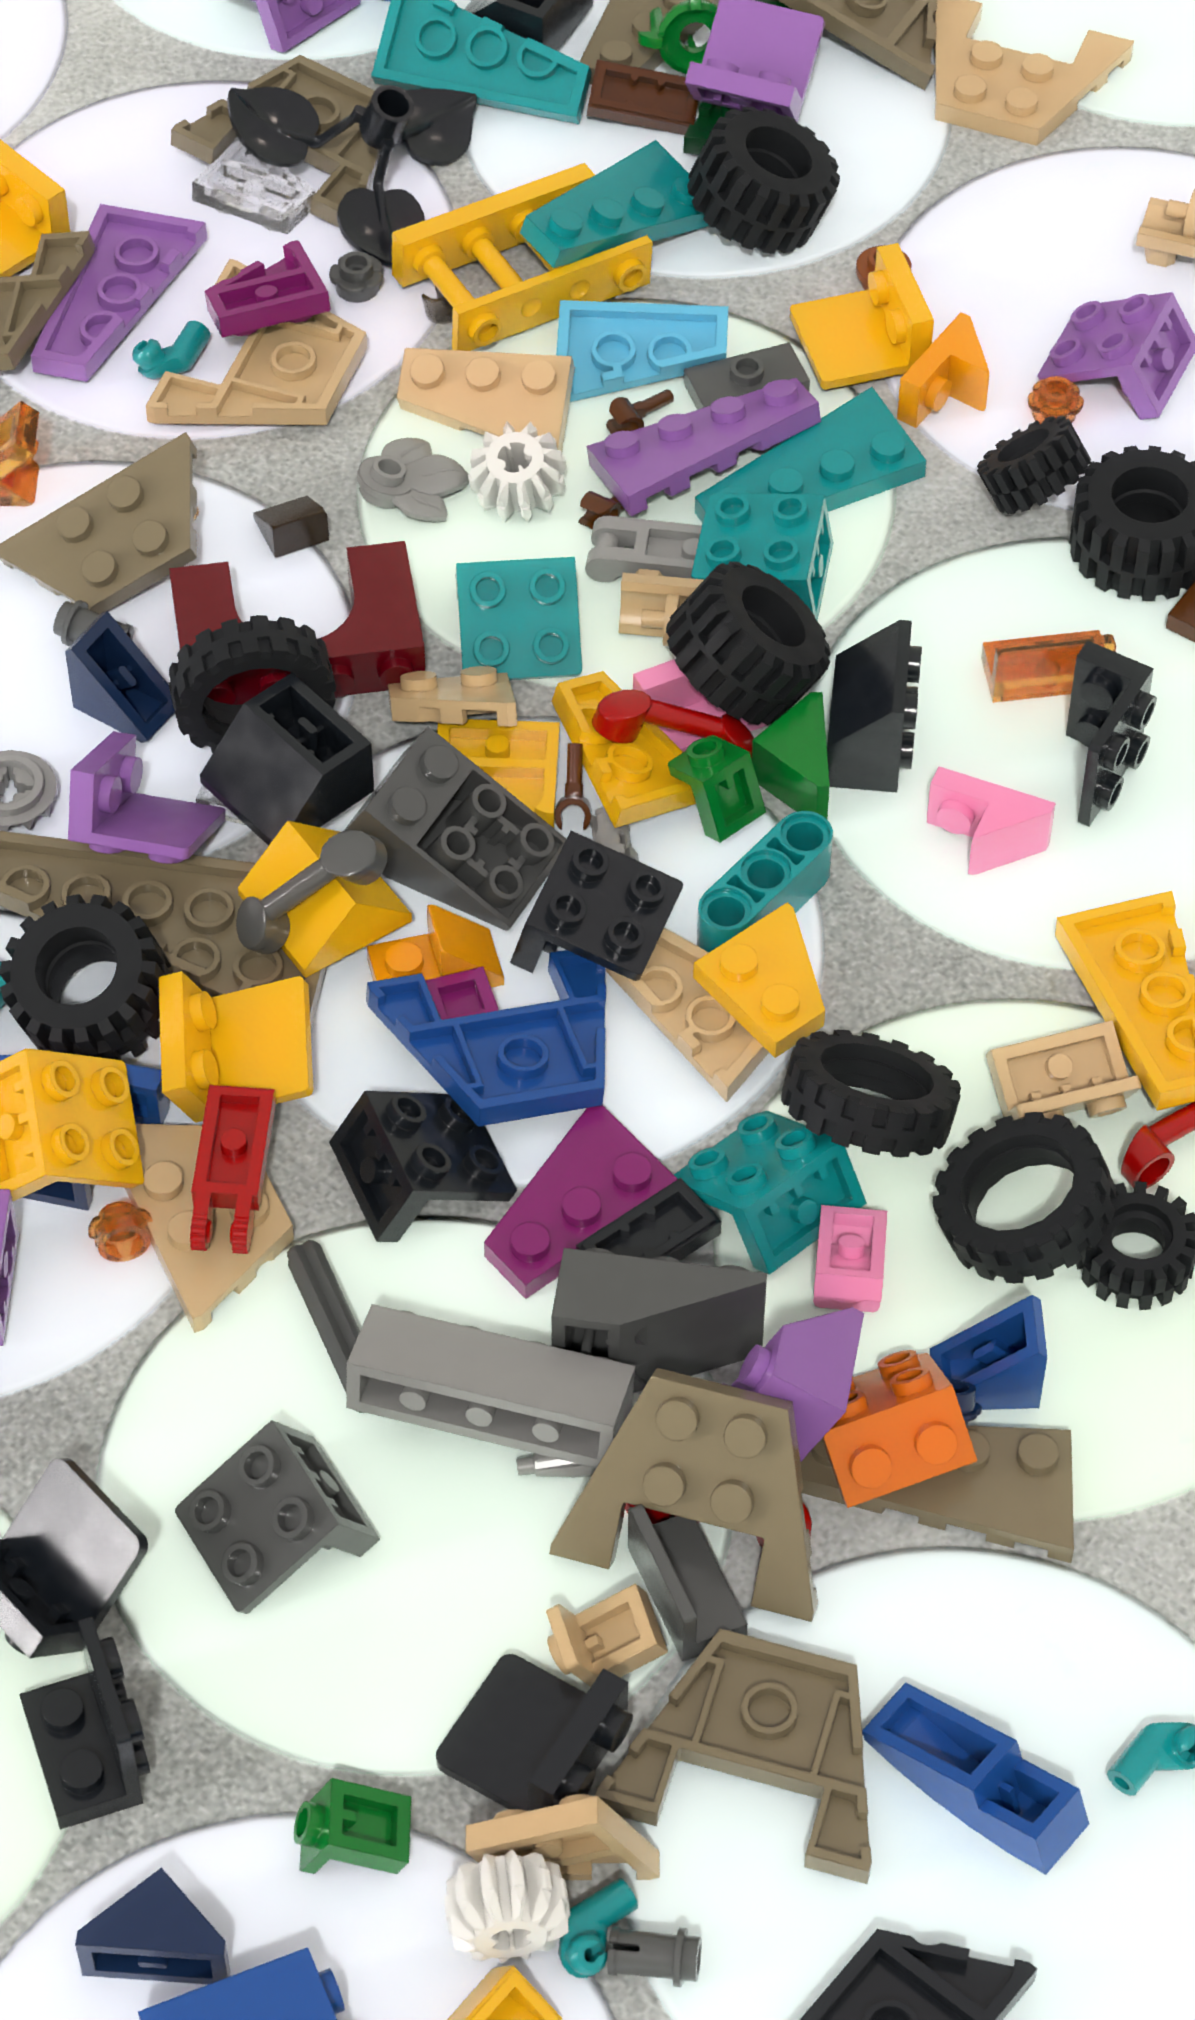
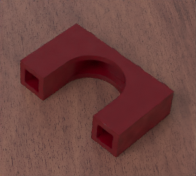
[169,541,426,705]

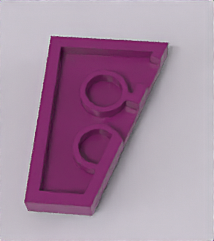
[484,1105,678,1299]

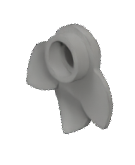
[357,437,469,522]

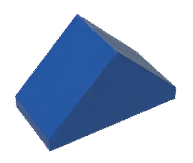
[930,1295,1048,1410]

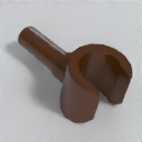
[606,389,674,434]
[578,491,625,529]
[554,743,592,830]

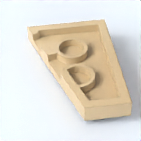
[396,348,575,454]

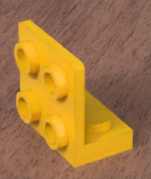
[0,139,70,277]
[790,243,934,390]
[159,971,314,1123]
[0,1048,144,1201]

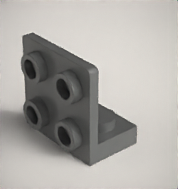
[175,1420,380,1614]

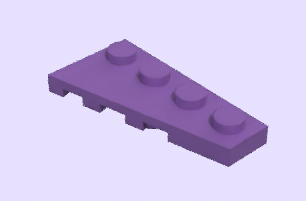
[31,204,207,382]
[586,378,821,517]

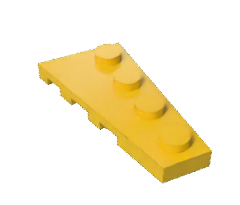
[1055,891,1195,1111]

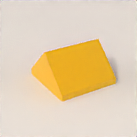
[238,821,412,978]

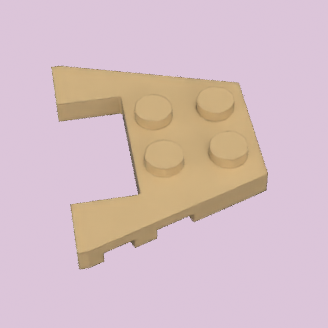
[934,0,1134,146]
[145,259,367,425]

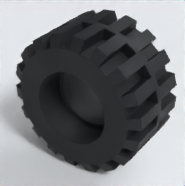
[687,107,840,254]
[1069,445,1195,601]
[666,561,831,725]
[0,894,171,1060]

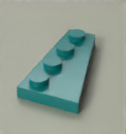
[371,0,592,124]
[520,140,709,268]
[694,387,927,524]

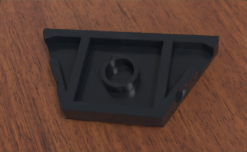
[800,1929,1038,2020]

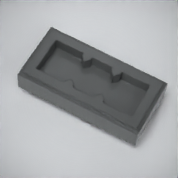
[683,342,810,410]

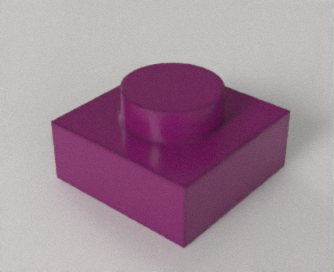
[425,966,499,1020]

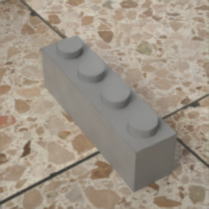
[346,1304,635,1468]

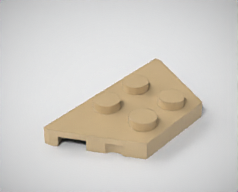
[125,1124,294,1333]

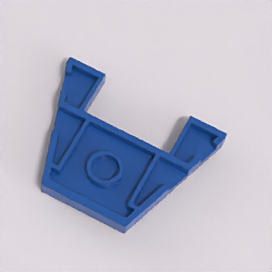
[366,950,606,1127]

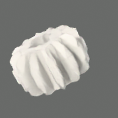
[468,421,567,523]
[444,1849,570,1964]

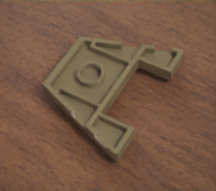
[171,54,380,227]
[0,231,95,371]
[549,1368,818,1622]
[595,1628,872,1885]

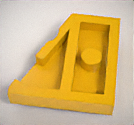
[437,719,560,828]

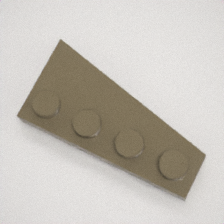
[800,1426,1074,1563]

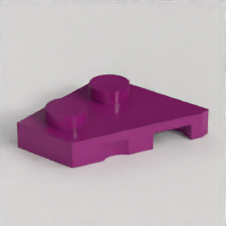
[204,240,331,338]

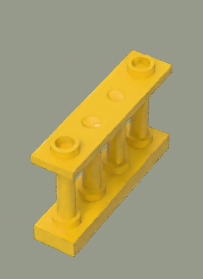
[392,163,653,351]

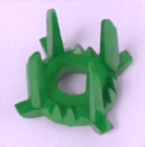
[638,0,718,75]

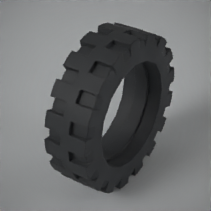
[168,615,337,753]
[781,1030,961,1157]
[933,1112,1116,1284]

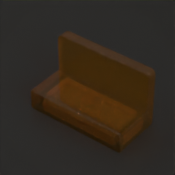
[981,630,1116,703]

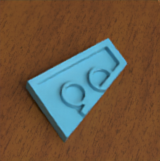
[556,300,729,402]

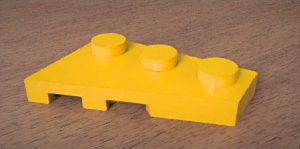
[551,671,696,828]

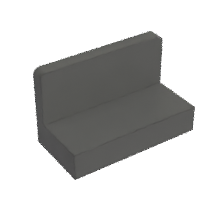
[628,1504,748,1662]

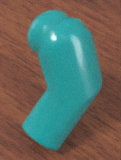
[132,321,211,380]
[1107,1722,1195,1796]

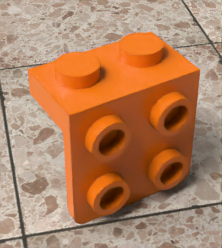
[822,1350,978,1508]

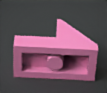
[926,766,1056,875]
[813,1205,888,1312]

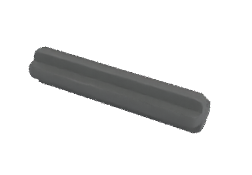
[287,1240,365,1413]

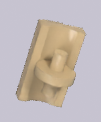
[1136,188,1195,267]
[619,569,703,646]

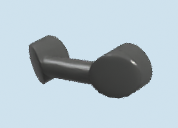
[236,830,387,954]

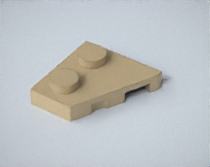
[388,666,517,727]

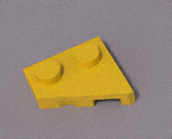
[693,902,825,1058]

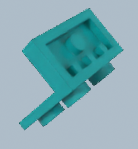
[691,493,834,622]
[455,557,582,680]
[674,1111,867,1275]

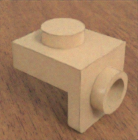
[546,1583,668,1687]

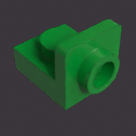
[668,735,766,843]
[293,1778,412,1874]

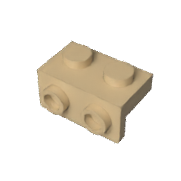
[986,1020,1142,1120]

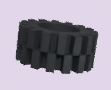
[977,416,1091,514]
[1076,1181,1195,1310]

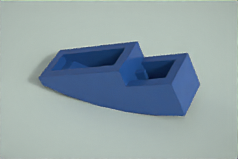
[862,1682,1089,1875]

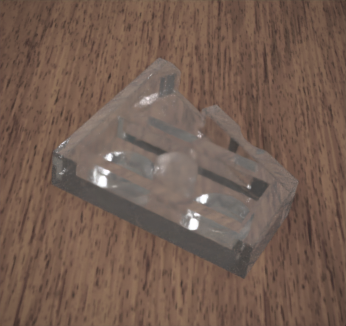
[192,139,315,235]

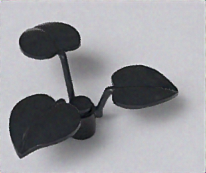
[227,85,477,266]

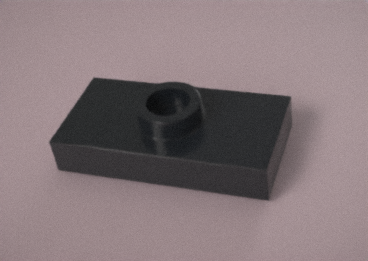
[576,1178,722,1261]

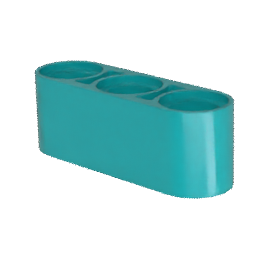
[697,811,833,952]

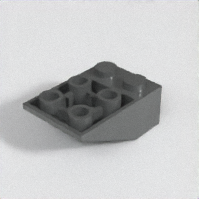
[343,726,566,931]
[551,1248,767,1393]

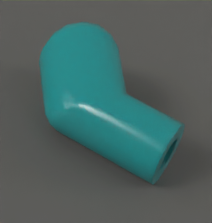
[558,1877,638,1978]

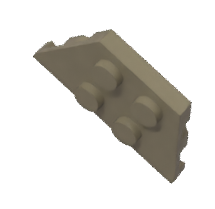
[778,0,937,91]
[0,432,197,614]

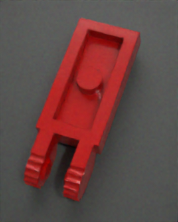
[190,1085,276,1254]

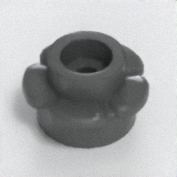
[329,251,383,303]

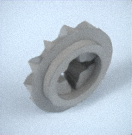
[0,750,58,832]

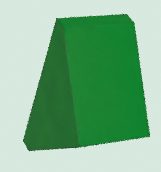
[752,692,830,819]

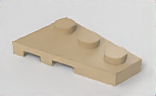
[606,928,769,1102]

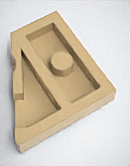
[465,1794,660,1880]

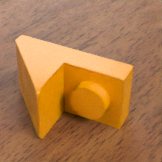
[897,312,989,428]
[367,904,504,988]

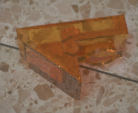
[0,401,40,507]

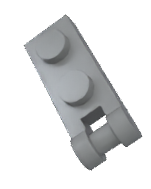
[585,516,702,582]

